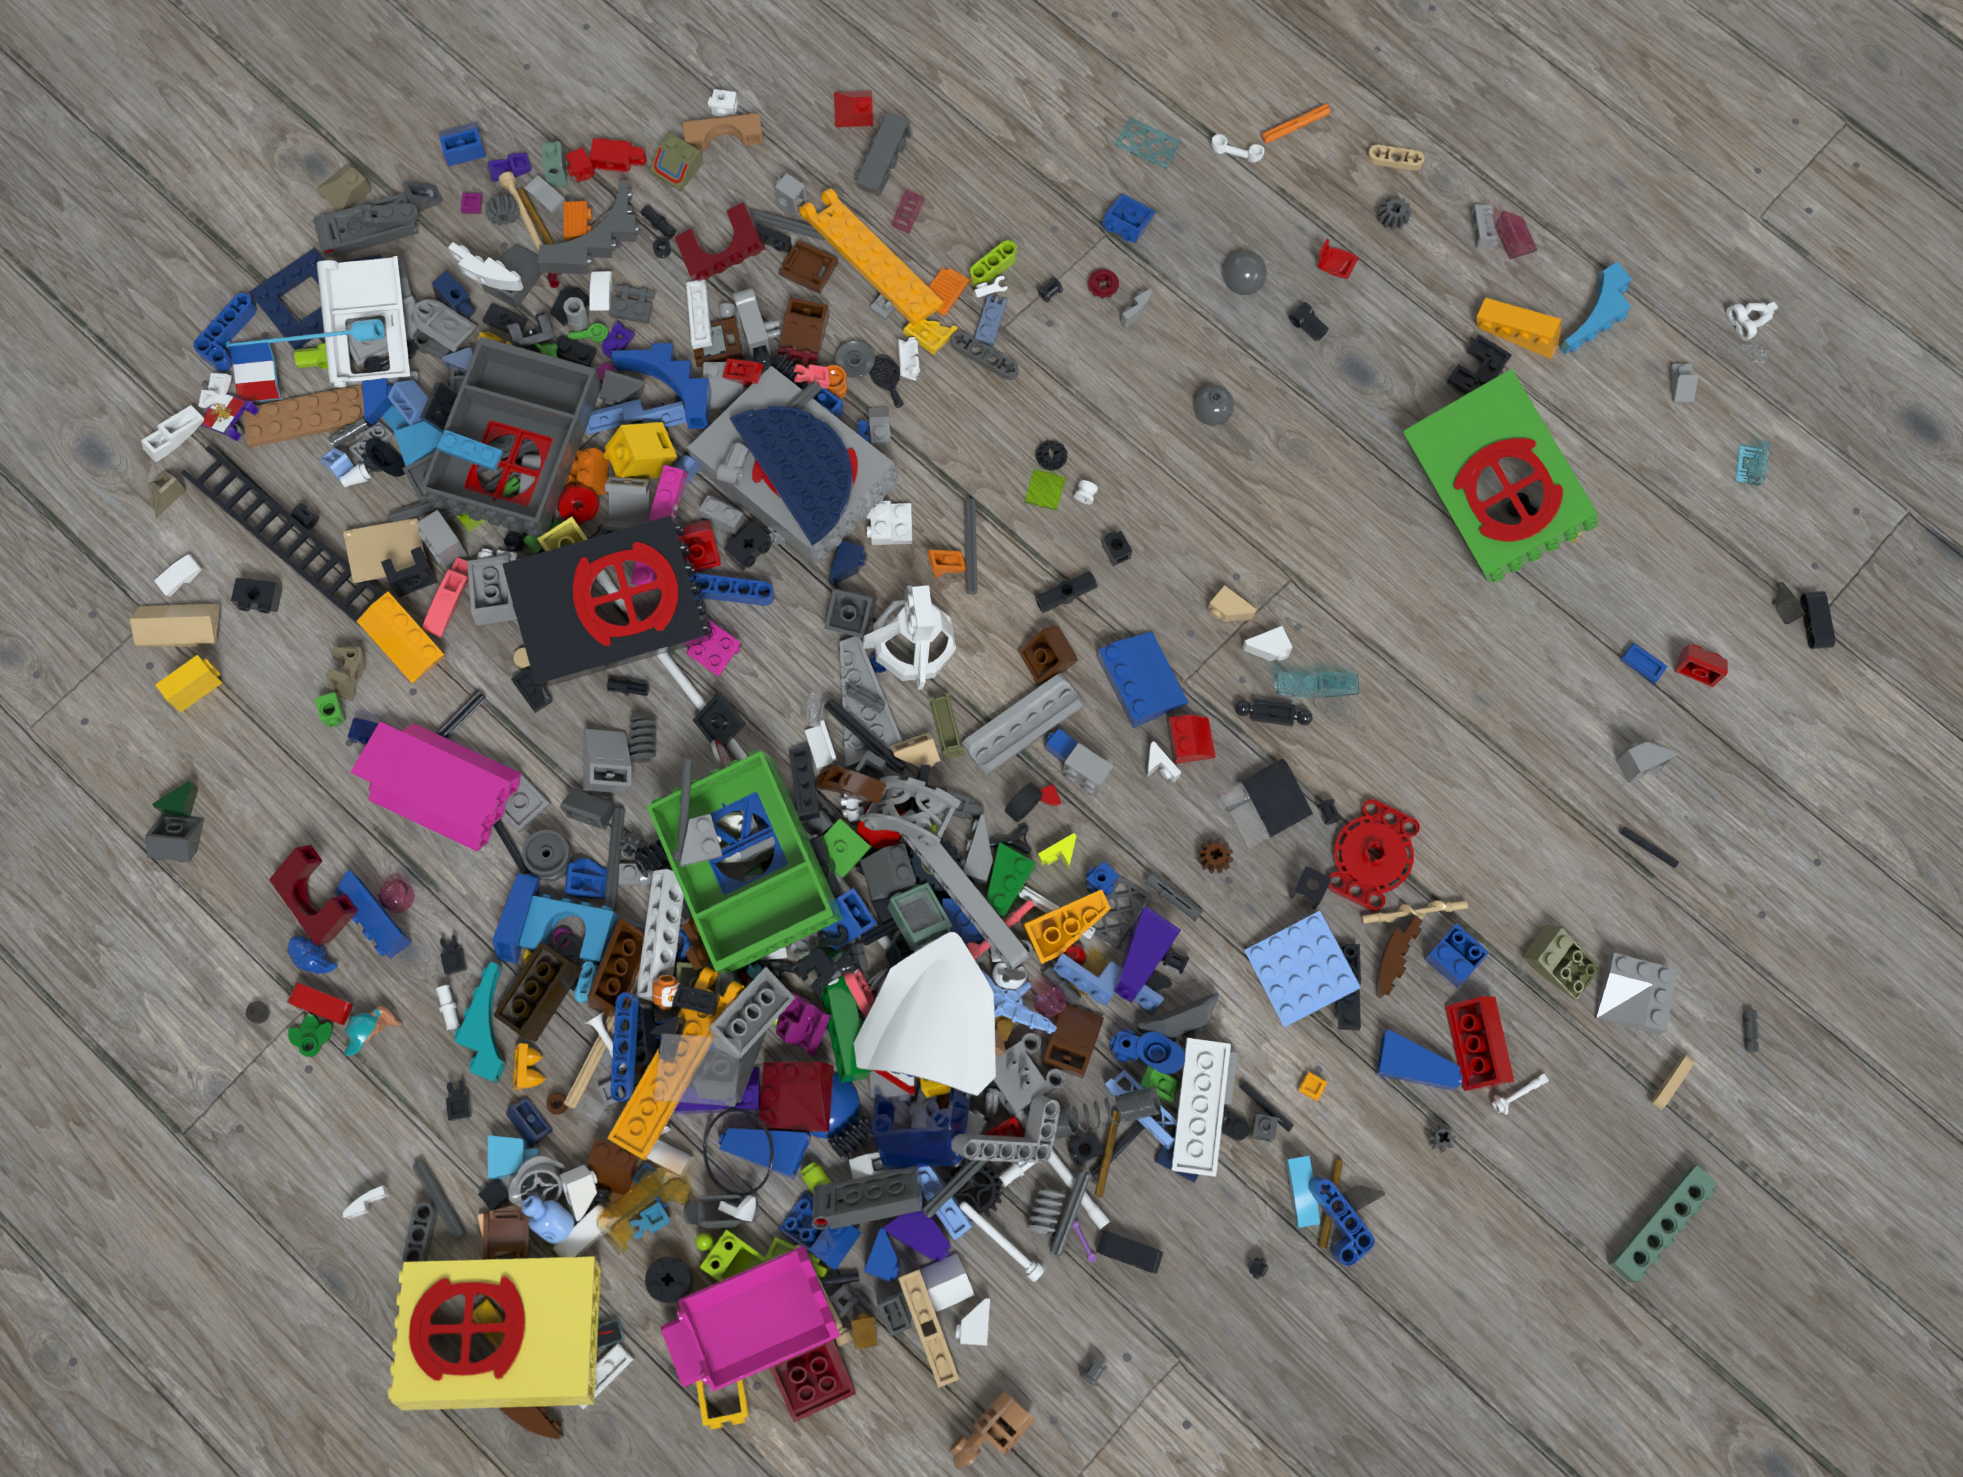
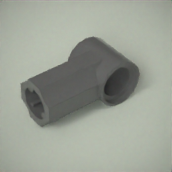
[413,330,454,359]

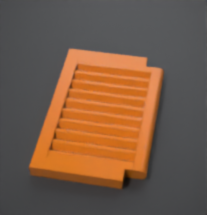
[928,267,970,317]

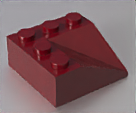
[758,1062,834,1132]

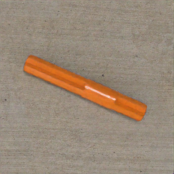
[1262,104,1330,144]

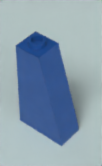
[492,873,540,964]
[1376,1029,1463,1091]

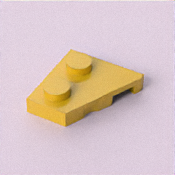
[903,319,958,355]

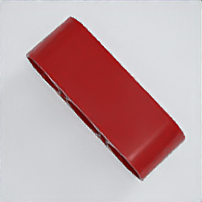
[287,982,354,1025]

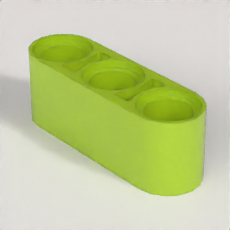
[970,240,1017,288]

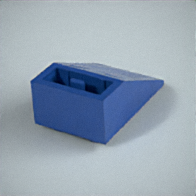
[779,1192,861,1270]

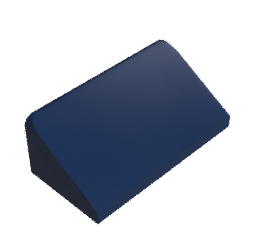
[506,1097,553,1147]

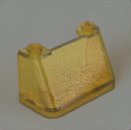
[596,1168,692,1256]

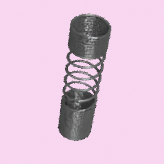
[1055,1086,1161,1139]

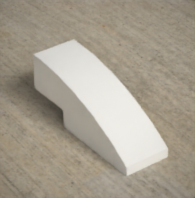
[141,405,204,462]

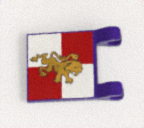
[201,394,260,441]

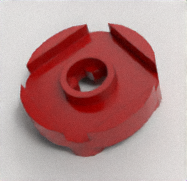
[557,484,599,525]

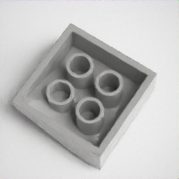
[1595,953,1677,1035]

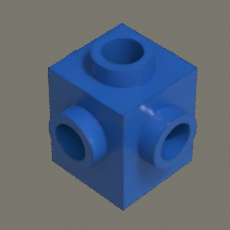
[1085,861,1119,896]
[1109,1029,1140,1062]

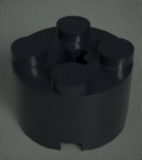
[645,1257,693,1304]

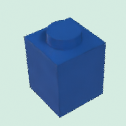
[1045,728,1078,764]

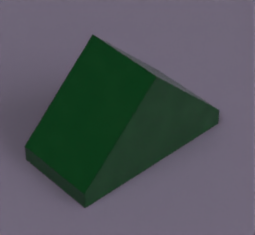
[152,781,198,817]

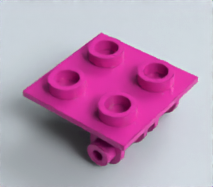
[686,620,741,677]

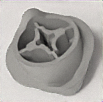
[508,1155,568,1207]

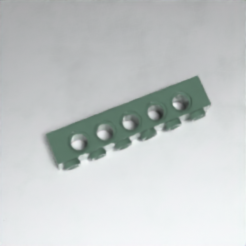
[1608,1165,1718,1283]

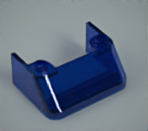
[871,1088,970,1169]

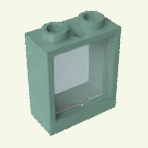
[887,883,952,951]

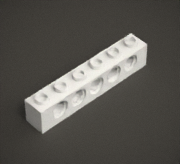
[636,869,684,1002]

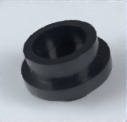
[1249,1257,1269,1279]

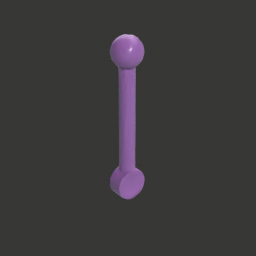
[1072,1219,1097,1263]

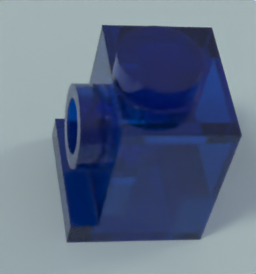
[347,717,378,745]

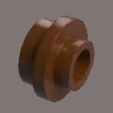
[546,1093,568,1115]

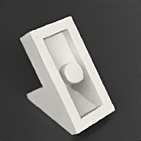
[1147,741,1181,782]

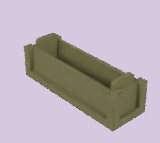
[929,693,964,760]

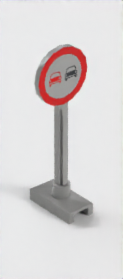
[711,739,775,860]

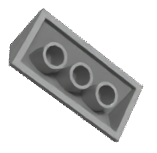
[709,967,795,1059]

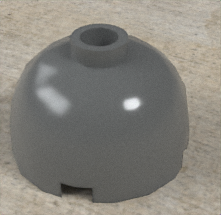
[1194,385,1234,426]

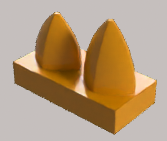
[512,1043,546,1090]

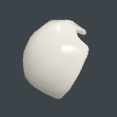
[992,962,1027,991]

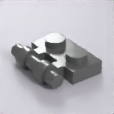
[609,284,655,324]

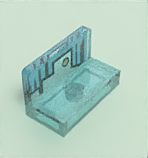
[1736,440,1770,486]

